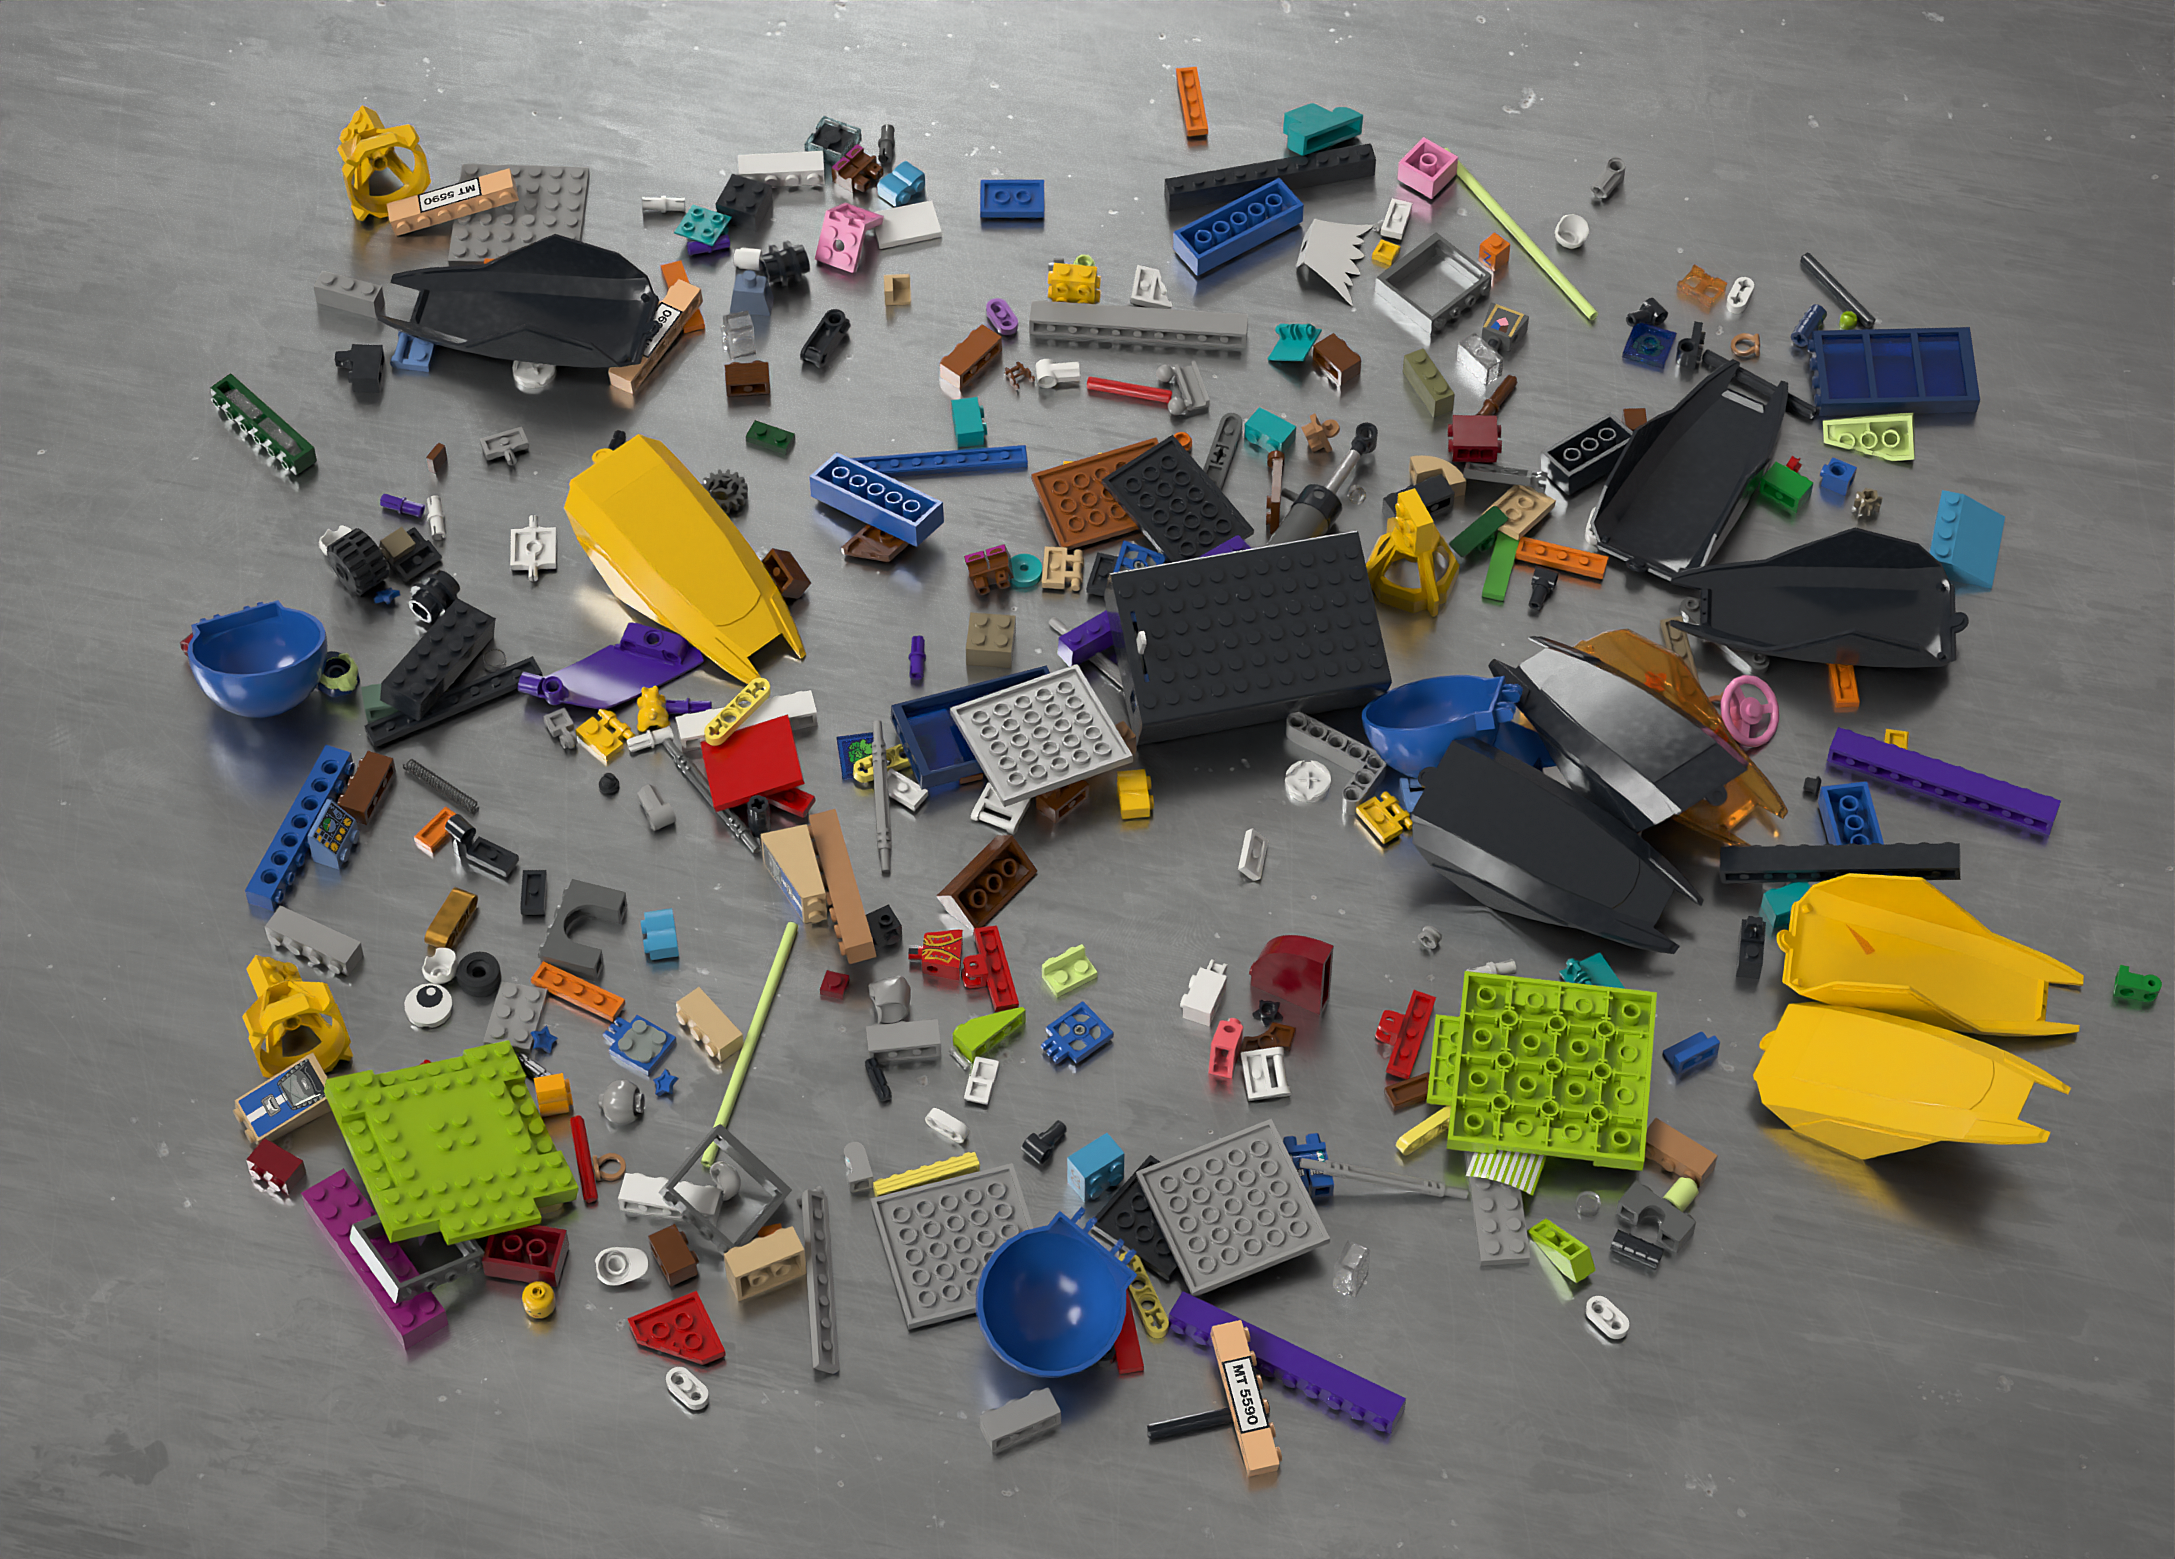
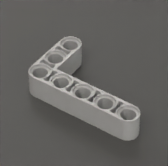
[1286,712,1387,815]

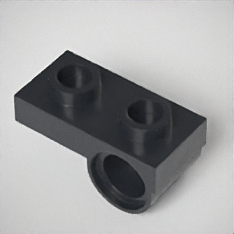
[1676,321,1706,370]

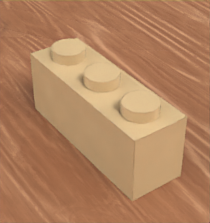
[676,987,744,1062]

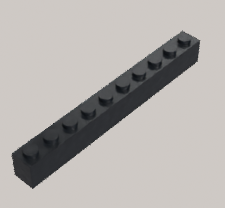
[1164,143,1376,211]
[1720,842,1961,883]

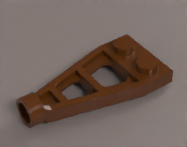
[1266,450,1285,534]

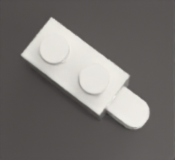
[1180,959,1228,1027]

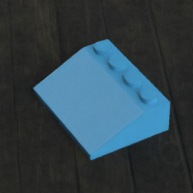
[1929,490,2005,589]

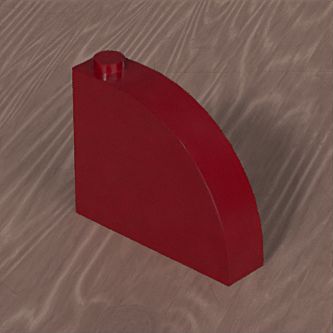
[1249,935,1334,1015]

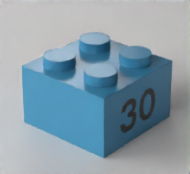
[1067,1133,1125,1202]

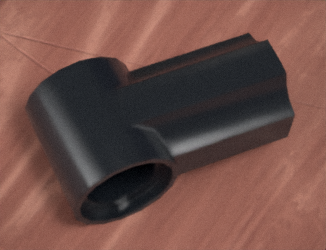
[445,814,476,857]

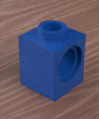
[1820,457,1857,496]

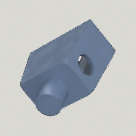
[730,270,774,316]

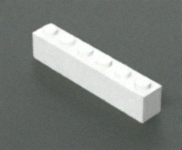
[676,690,818,752]

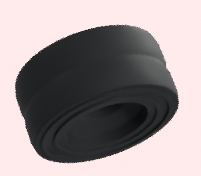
[457,951,501,997]

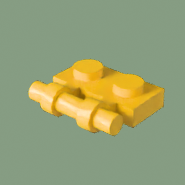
[575,709,635,762]
[1356,791,1412,844]

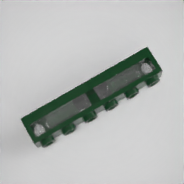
[210,373,317,475]

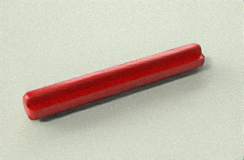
[1087,376,1173,403]
[570,1115,598,1203]

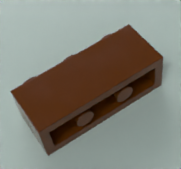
[338,751,396,825]

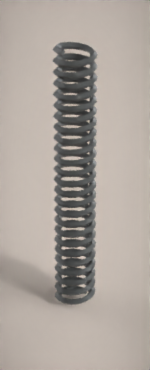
[403,759,480,814]

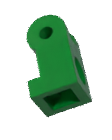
[2113,965,2162,1002]

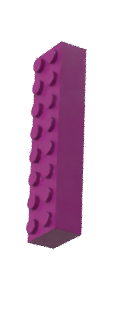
[301,1168,449,1350]

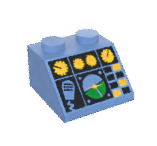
[308,799,360,869]

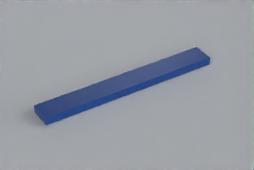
[850,445,1028,477]

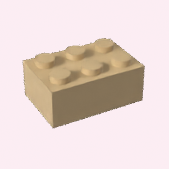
[724,1226,807,1301]

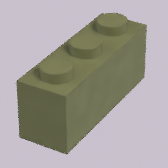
[1403,348,1455,418]

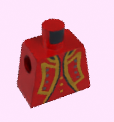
[908,930,963,981]

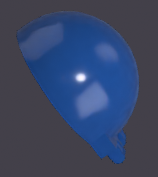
[187,600,328,718]
[1362,675,1523,778]
[975,1206,1137,1378]

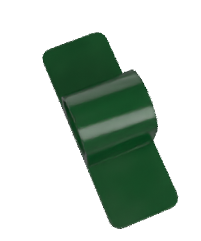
[1449,506,1508,557]

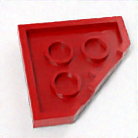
[627,1291,726,1365]

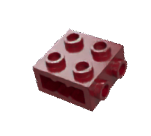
[1447,415,1502,462]

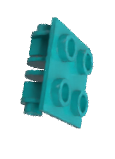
[674,204,731,246]
[1267,323,1322,361]
[1559,953,1625,989]

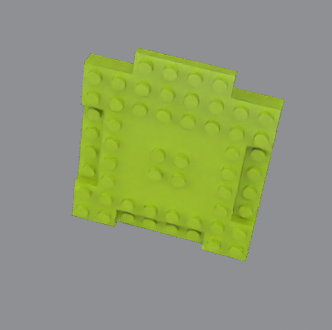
[1427,971,1657,1171]
[324,1040,579,1245]

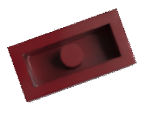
[246,1138,306,1194]

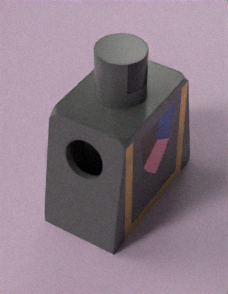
[1481,302,1529,354]

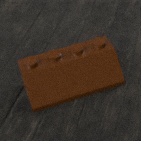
[936,835,1038,931]

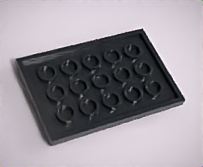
[1101,435,1254,563]

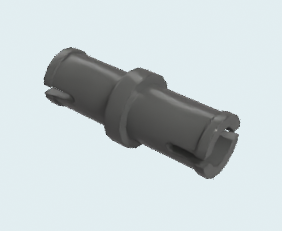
[878,124,895,163]

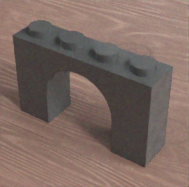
[538,879,627,982]

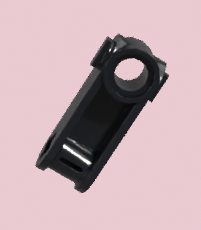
[800,309,851,368]

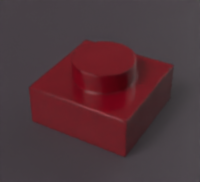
[820,970,850,1000]

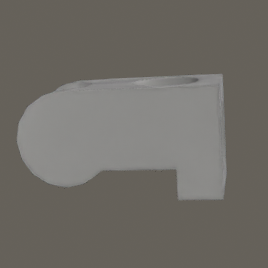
[844,1142,874,1193]

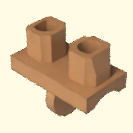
[1301,413,1340,453]

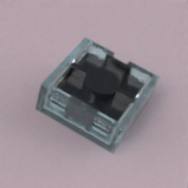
[804,115,862,166]

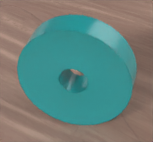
[1011,554,1042,588]

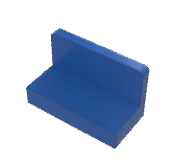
[1662,1032,1720,1075]

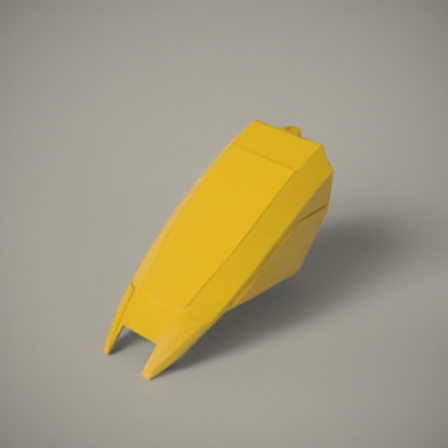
[564,434,806,690]
[1776,873,2084,1037]
[1753,1002,2071,1160]

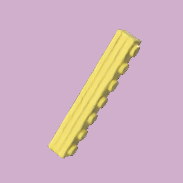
[873,1152,980,1197]

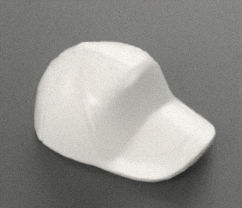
[595,1247,649,1285]

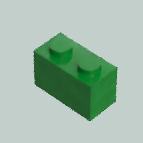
[1759,461,1814,513]

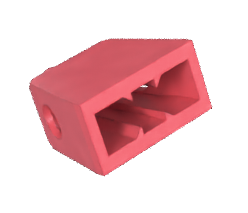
[1208,1018,1244,1079]

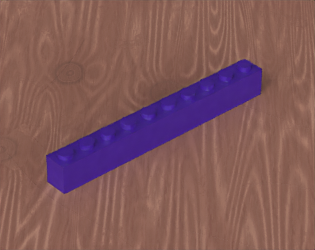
[1058,535,1252,667]
[1827,727,2061,835]
[1168,1291,1406,1434]

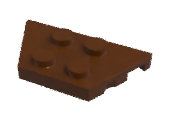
[841,524,910,562]

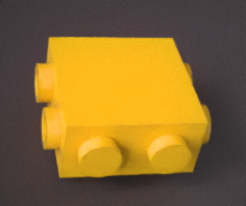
[1048,263,1101,304]

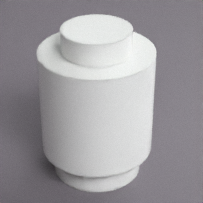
[734,247,764,271]

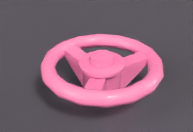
[1721,675,1779,747]

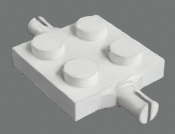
[510,515,557,582]

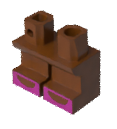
[831,144,883,193]
[964,544,1014,595]

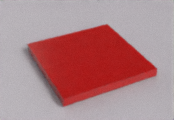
[700,714,805,812]

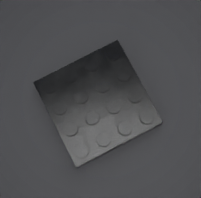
[1092,1155,1179,1281]

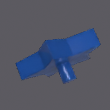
[374,587,401,604]
[531,1025,558,1054]
[653,1068,679,1096]

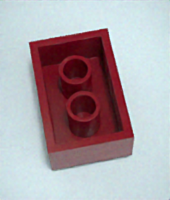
[482,1225,569,1287]

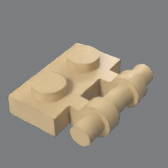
[1042,547,1085,591]

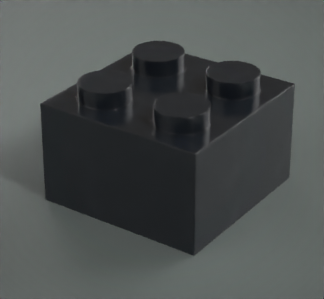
[715,174,773,232]

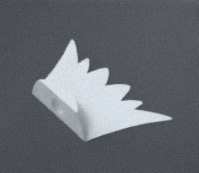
[1296,219,1373,306]

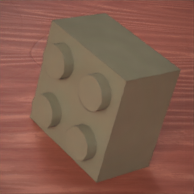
[966,612,1016,668]

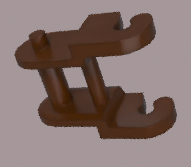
[1004,361,1035,390]

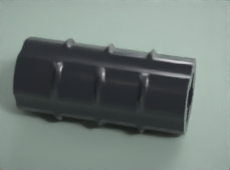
[747,795,772,839]
[1610,1229,1664,1269]

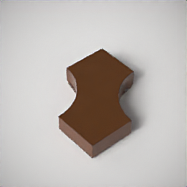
[1238,1022,1296,1062]

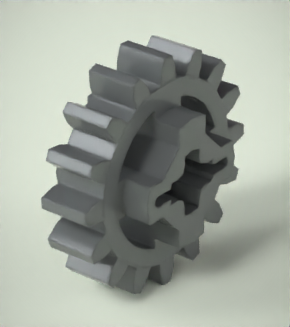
[701,469,748,513]

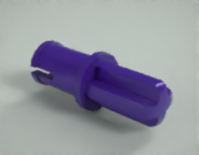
[687,235,730,256]
[380,494,425,518]
[908,635,926,680]
[666,698,712,715]

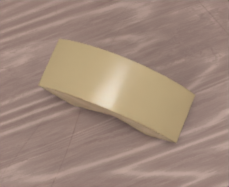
[1409,455,1466,497]

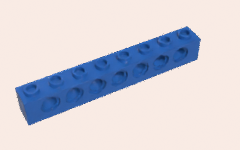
[245,745,355,911]

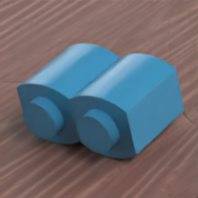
[877,161,926,207]
[640,908,679,960]

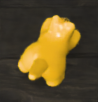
[637,686,671,732]

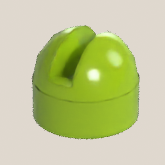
[1839,311,1857,330]

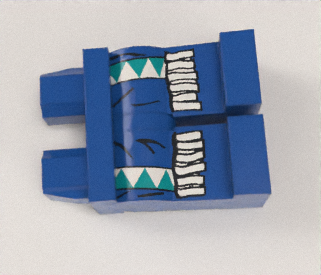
[1283,1133,1334,1198]

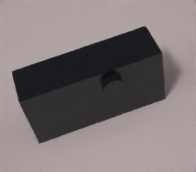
[1541,412,1633,495]

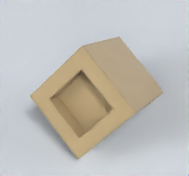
[884,274,911,305]

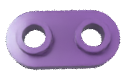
[986,298,1018,335]

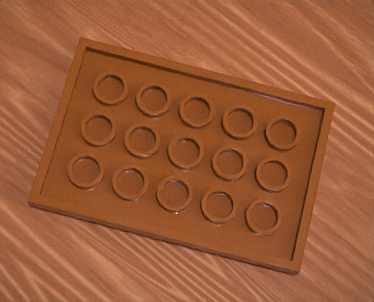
[1031,437,1159,550]

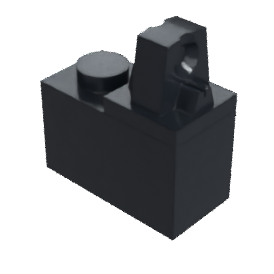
[334,344,385,393]
[1736,916,1766,979]

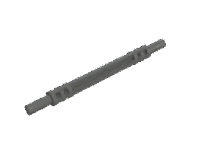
[663,738,761,853]

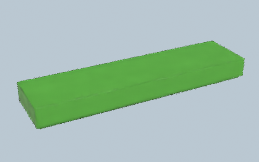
[1482,531,1520,601]

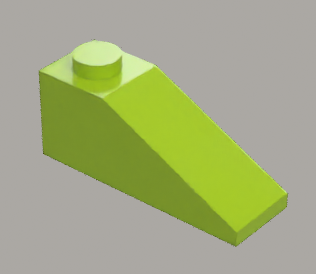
[952,1007,1026,1063]
[1527,1218,1596,1283]

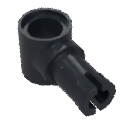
[1626,298,1668,327]
[1528,566,1559,610]
[1021,1120,1067,1165]

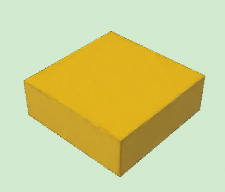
[1372,239,1401,266]
[1884,729,1909,750]

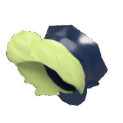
[318,651,360,697]

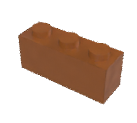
[939,324,1002,390]

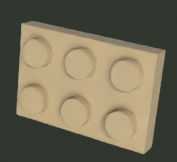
[1482,485,1556,540]

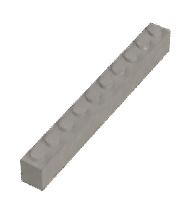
[1029,300,1248,348]

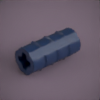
[1791,304,1827,347]

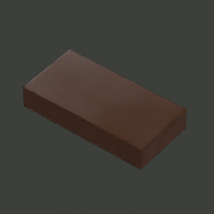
[1384,1072,1429,1111]

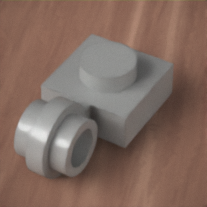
[543,708,578,749]

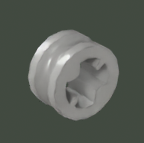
[1418,925,1442,949]

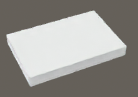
[873,200,942,249]

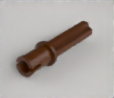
[1476,375,1518,416]

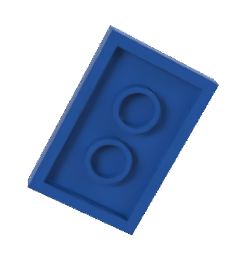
[980,180,1044,217]

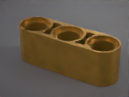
[424,887,478,949]

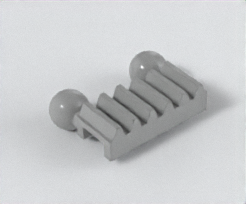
[1156,361,1210,415]

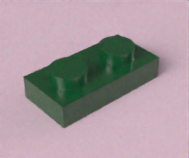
[746,420,795,455]

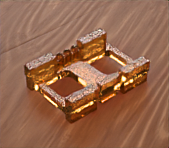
[1677,264,1727,307]

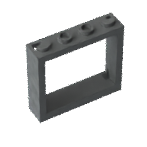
[1375,232,1492,335]
[658,1124,792,1256]
[350,1214,484,1304]

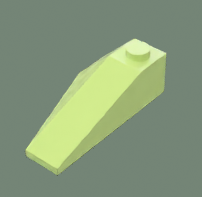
[1823,413,1915,461]

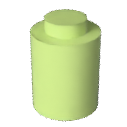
[1663,1177,1699,1212]

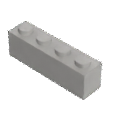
[265,906,363,976]

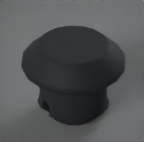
[599,773,619,793]
[1803,776,1822,796]

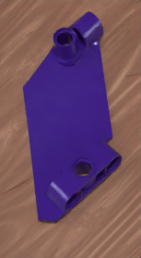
[518,622,704,710]

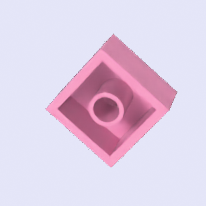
[1397,137,1458,199]

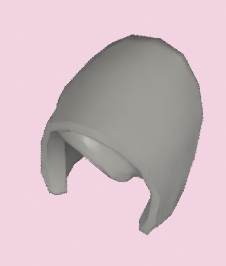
[869,975,911,1024]

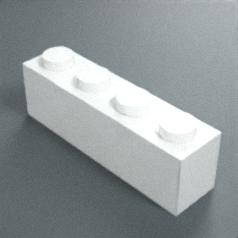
[738,151,825,187]
[618,1173,723,1227]

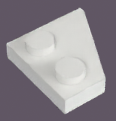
[1130,265,1172,309]

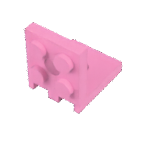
[815,203,884,273]

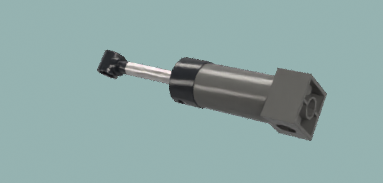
[1266,422,1378,546]

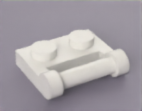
[971,783,1031,835]
[1241,1047,1292,1101]

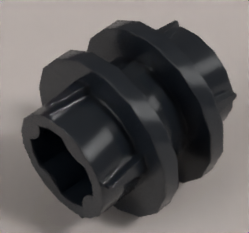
[760,240,810,287]
[409,569,460,623]

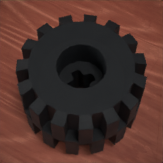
[327,528,389,596]

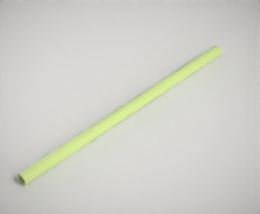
[1444,148,1598,320]
[701,922,799,1167]

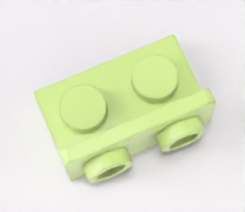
[1042,944,1097,998]

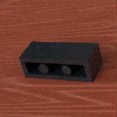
[1382,474,1455,519]

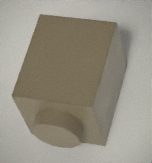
[379,527,415,565]

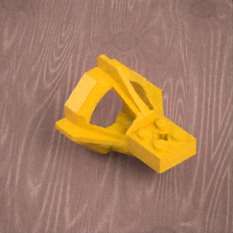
[337,105,431,221]
[1366,488,1460,617]
[242,955,353,1078]

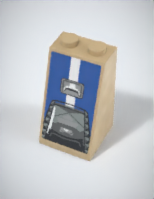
[761,824,827,924]
[233,1053,332,1146]

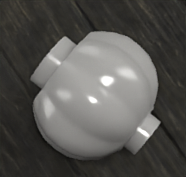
[598,1079,645,1125]

